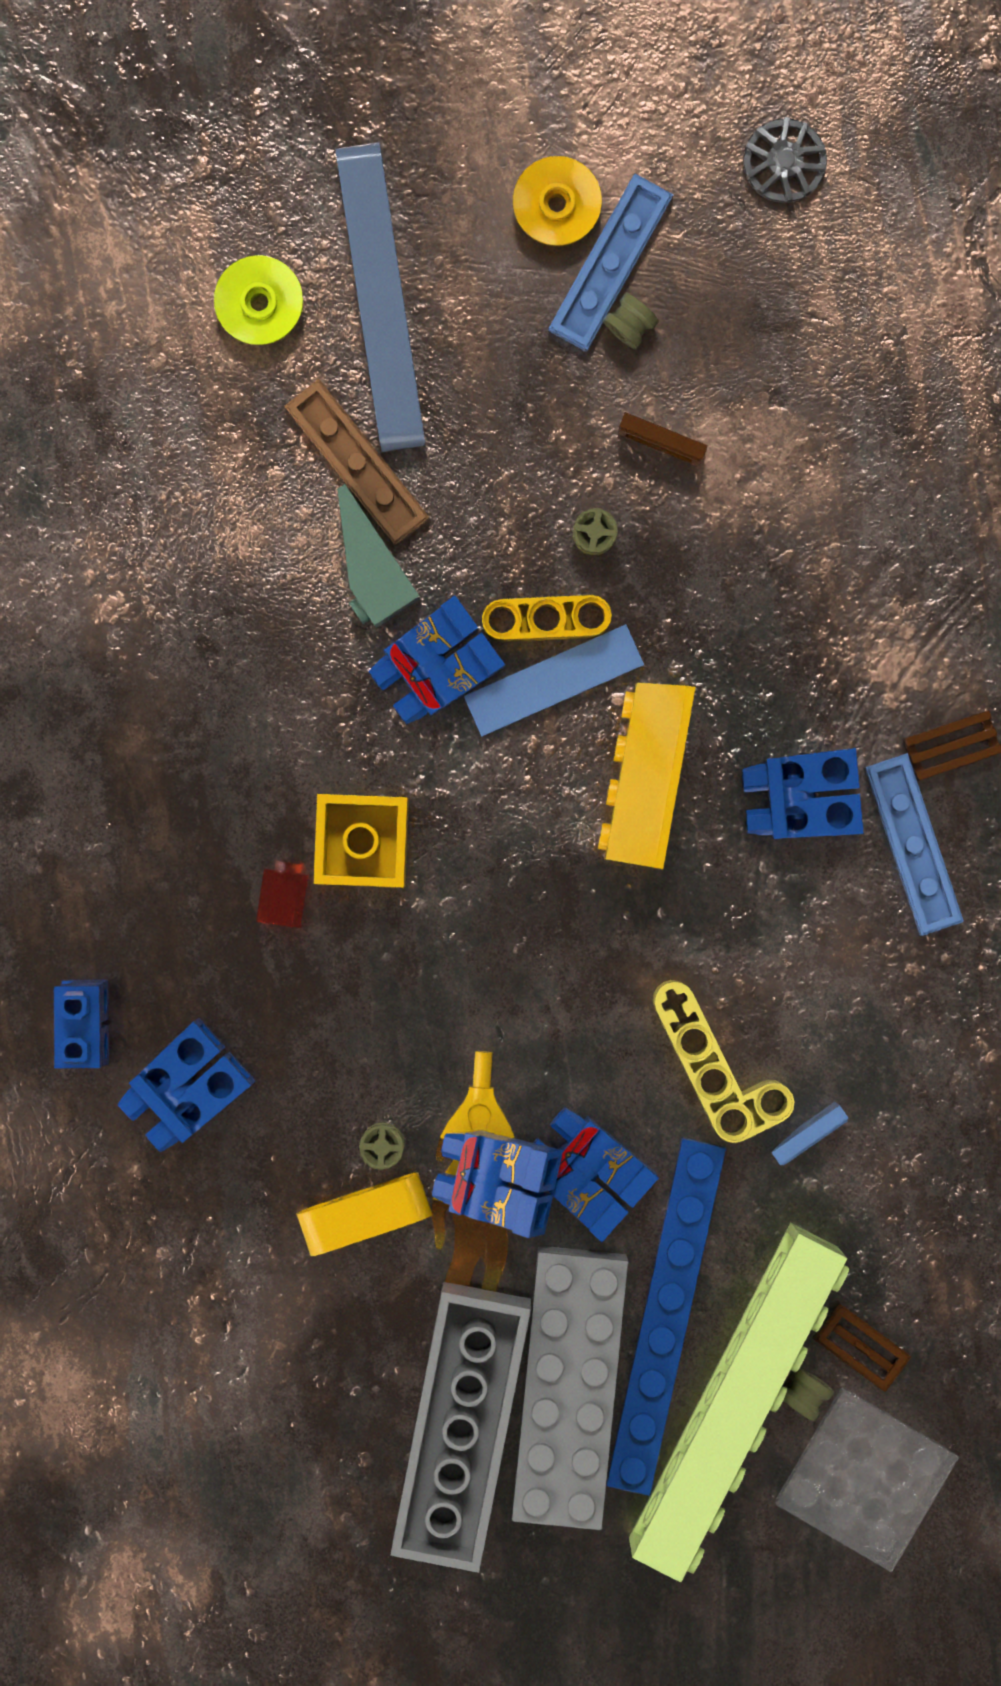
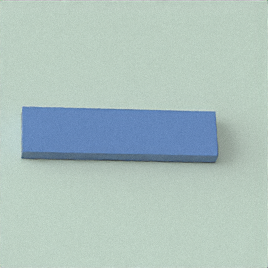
[548,173,673,352]
[464,624,644,737]
[864,753,964,936]

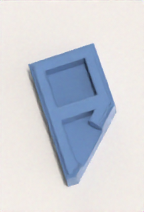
[771,1102,848,1166]

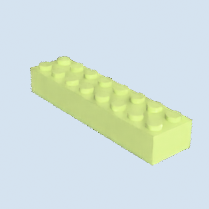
[629,1222,849,1582]

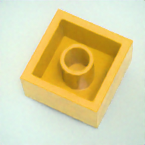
[314,794,409,888]

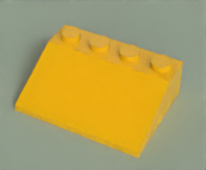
[598,683,696,869]

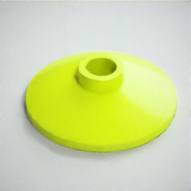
[214,255,303,345]

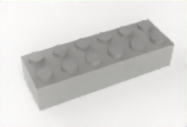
[512,1245,628,1530]
[390,1282,531,1573]

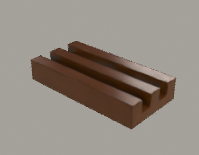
[618,412,708,466]
[903,710,1001,781]
[812,1302,911,1392]

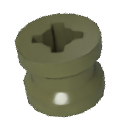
[602,293,659,350]
[573,508,618,556]
[359,1122,405,1170]
[783,1367,835,1422]

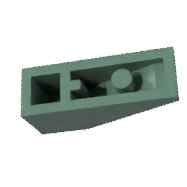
[337,484,420,629]

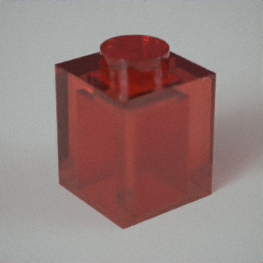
[256,861,311,928]

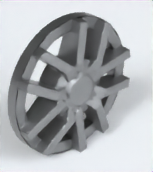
[743,117,827,203]

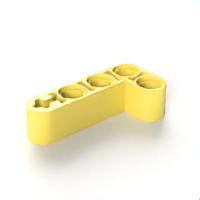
[653,980,795,1143]

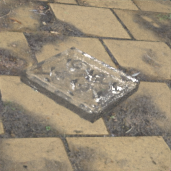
[775,1387,959,1572]

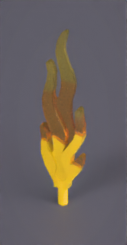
[432,1051,515,1292]

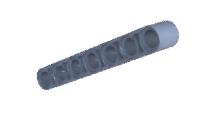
[335,142,426,452]

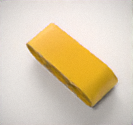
[482,595,612,642]
[296,1172,433,1256]

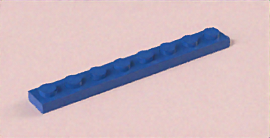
[606,1137,726,1496]

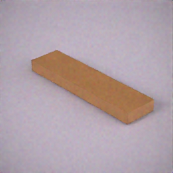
[284,379,430,546]

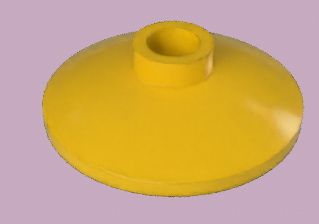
[513,156,602,246]

